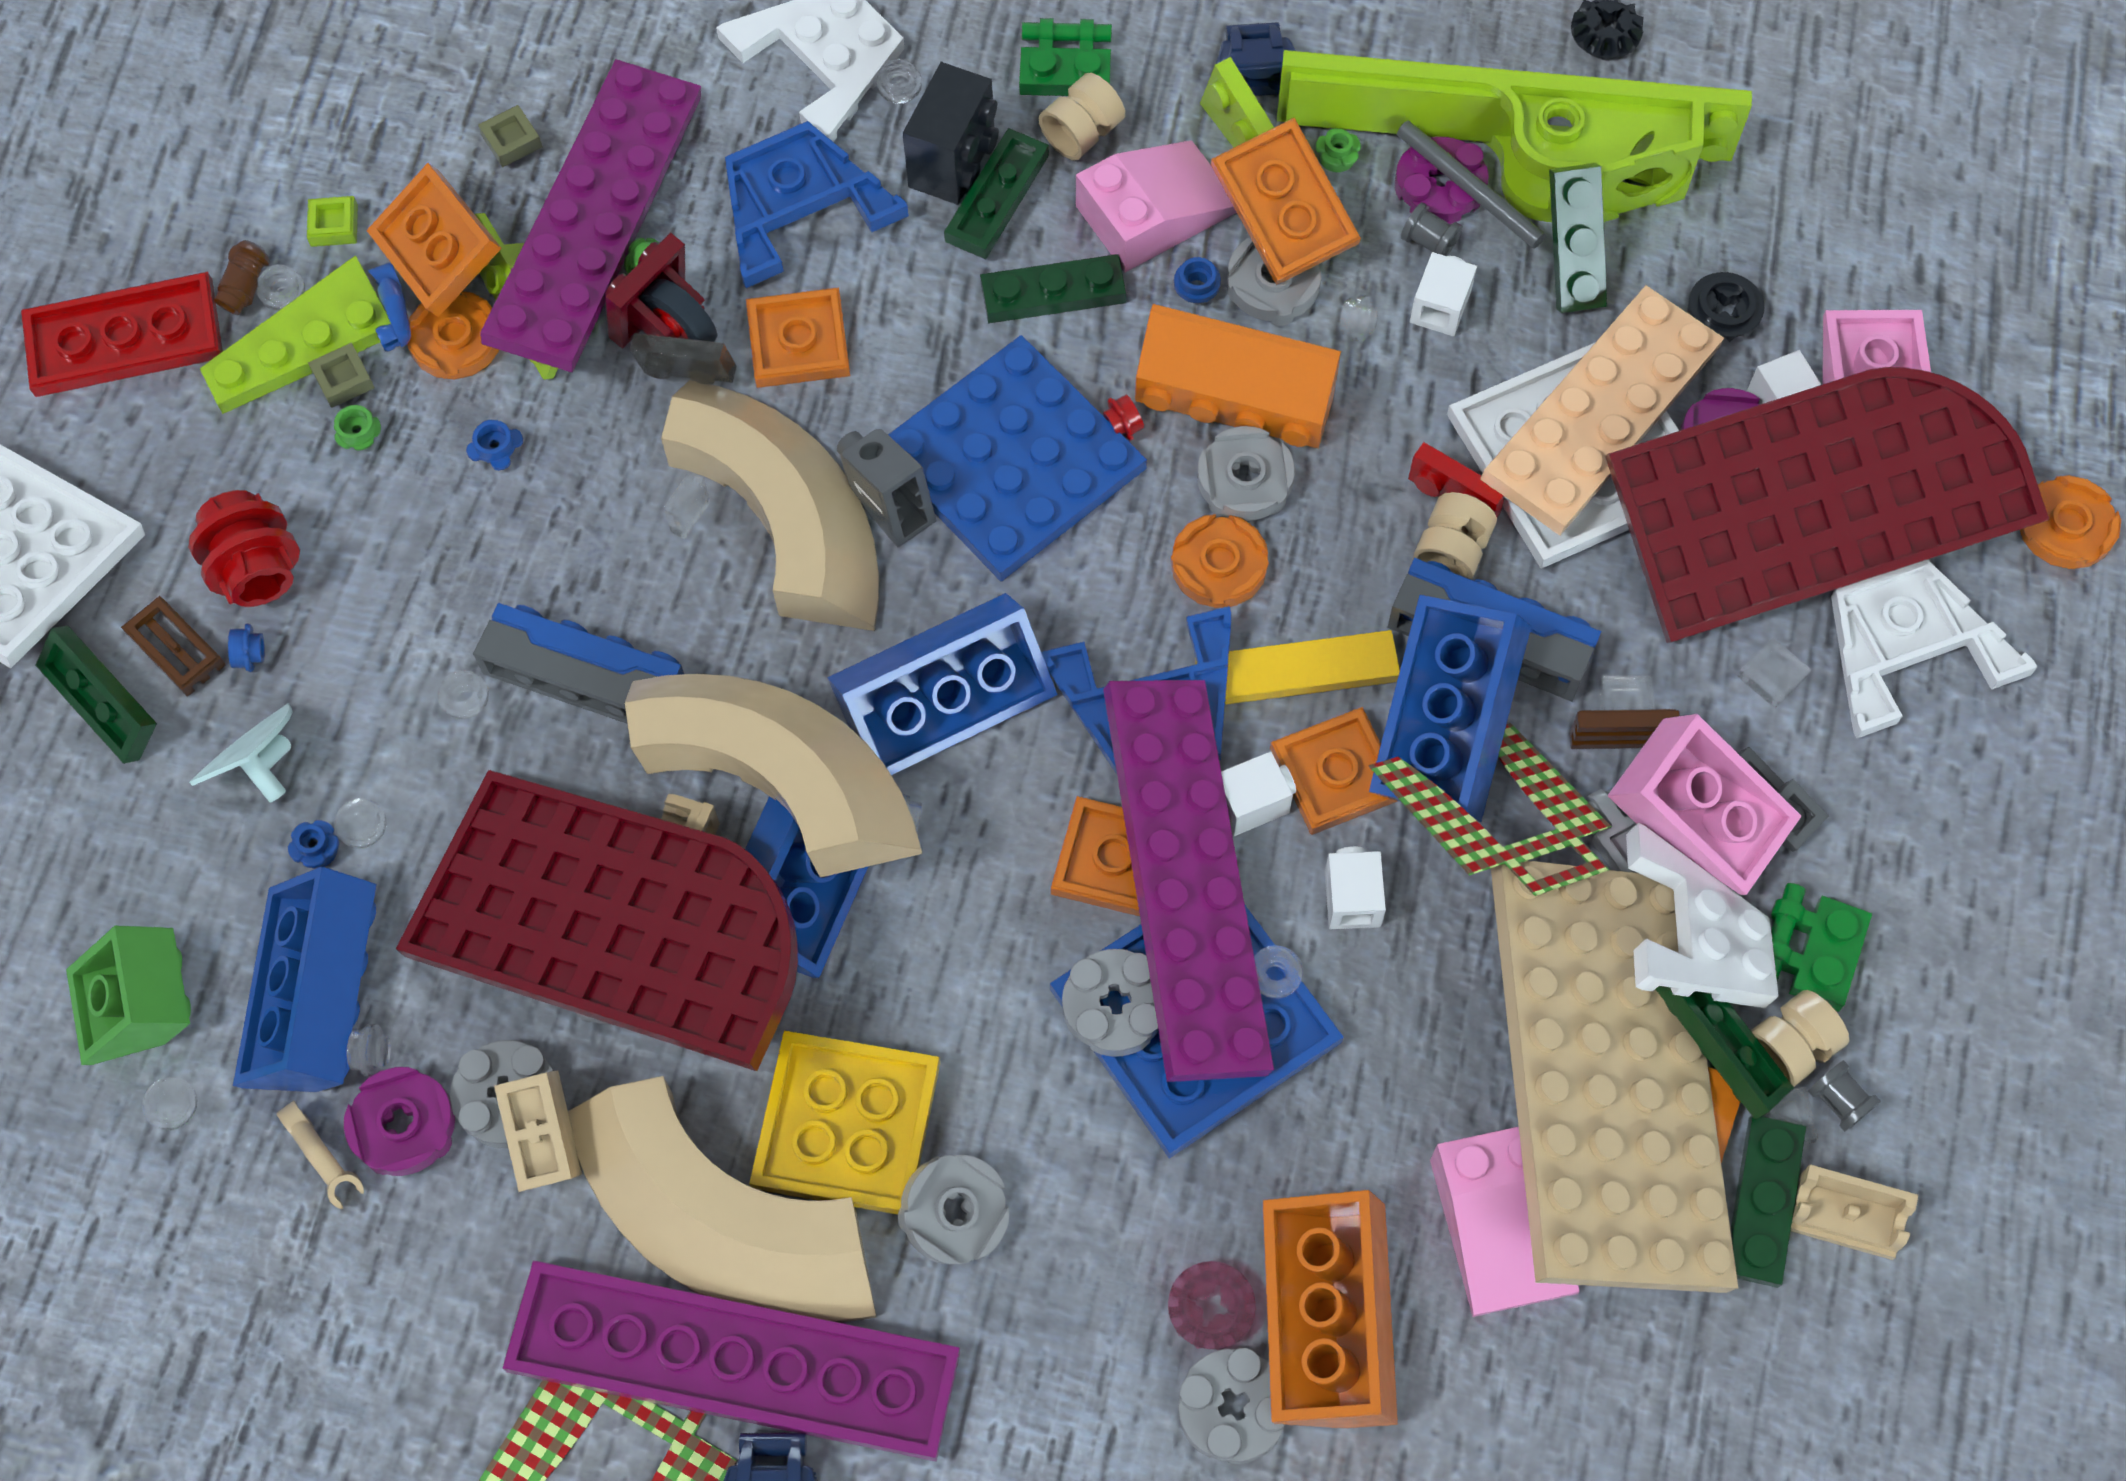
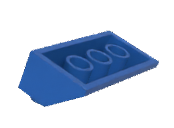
[827,593,1058,775]
[1369,595,1531,822]
[745,796,869,978]
[233,866,377,1092]

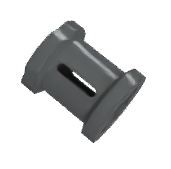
[1401,202,1463,256]
[1808,1060,1881,1132]

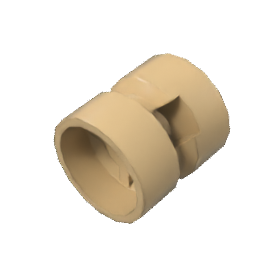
[1039,73,1125,160]
[1413,492,1497,580]
[1751,990,1850,1087]

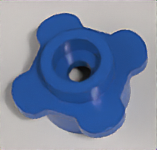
[466,420,523,471]

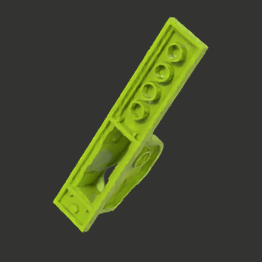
[1277,50,1752,222]

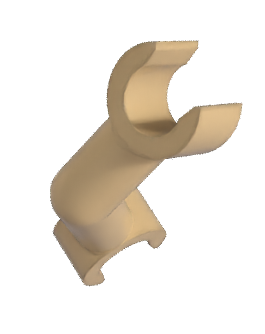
[276,1100,364,1209]

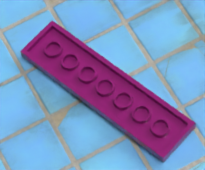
[480,59,701,373]
[1103,680,1274,1082]
[502,1260,960,1462]

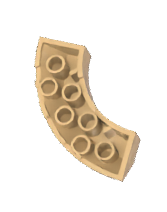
[661,380,879,631]
[625,674,923,878]
[568,1076,877,1323]

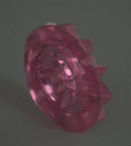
[1168,1261,1256,1350]

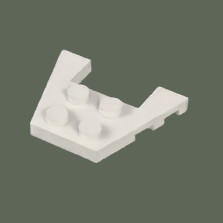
[716,0,905,142]
[1831,559,2037,739]
[1626,823,1778,1008]

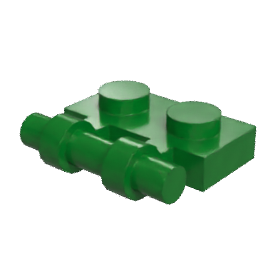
[1019,18,1112,96]
[1771,883,1872,1012]

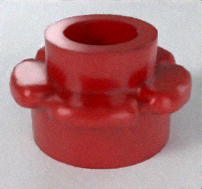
[1103,394,1144,441]

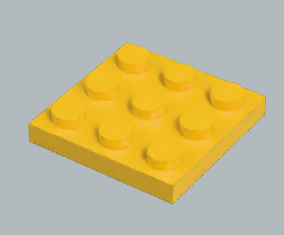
[749,1030,940,1215]

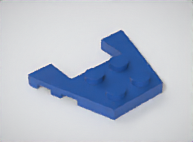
[725,121,909,288]
[1041,606,1232,774]

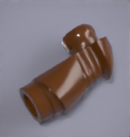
[214,240,270,315]

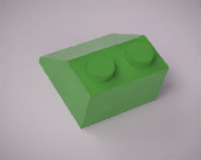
[66,925,191,1065]

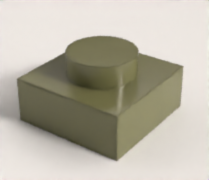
[478,105,543,168]
[308,343,375,408]

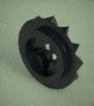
[1571,0,1644,59]
[1687,272,1765,342]

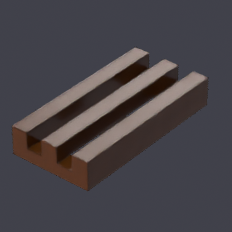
[121,596,226,697]
[1569,709,1680,749]

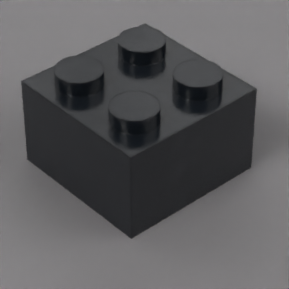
[903,62,999,205]

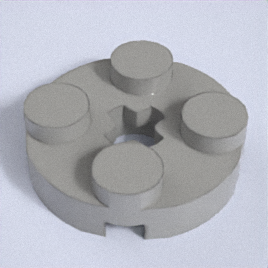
[1228,238,1321,326]
[1197,426,1295,521]
[1062,949,1159,1057]
[450,1040,554,1148]
[898,1155,1009,1264]
[1178,1348,1285,1464]

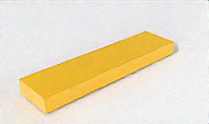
[1195,630,1400,705]

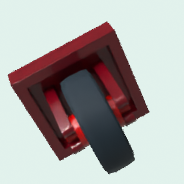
[606,232,718,356]

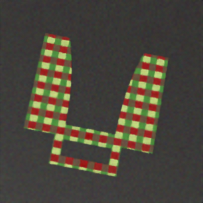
[1369,723,1612,896]
[479,1380,737,1481]

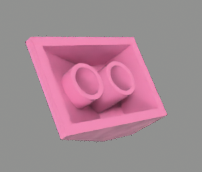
[1076,140,1237,273]
[1822,310,1931,385]
[1608,714,1801,895]
[1430,1127,1580,1317]

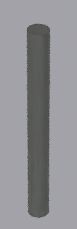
[1397,120,1546,249]

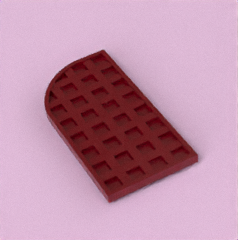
[1605,367,2050,643]
[396,770,798,1071]

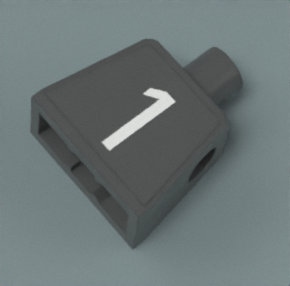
[837,429,936,547]

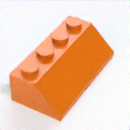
[1135,304,1341,449]
[1263,1190,1398,1429]

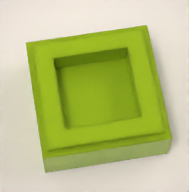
[307,196,358,247]

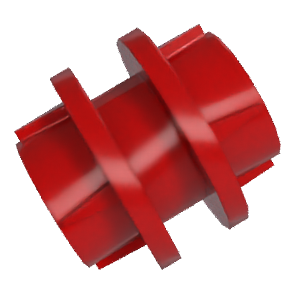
[188,490,300,607]

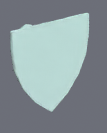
[189,703,293,803]

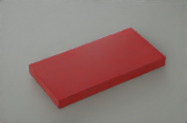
[21,272,223,397]

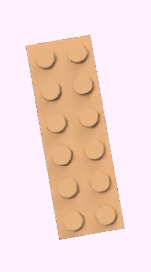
[1480,285,1724,536]

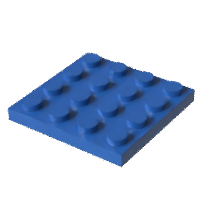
[888,335,1147,582]
[1050,905,1344,1159]

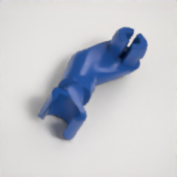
[368,263,411,352]

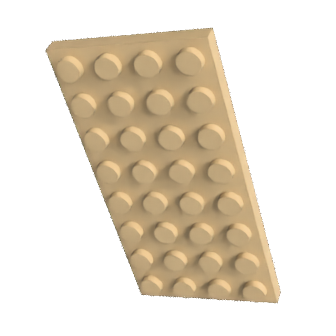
[1491,861,1738,1293]

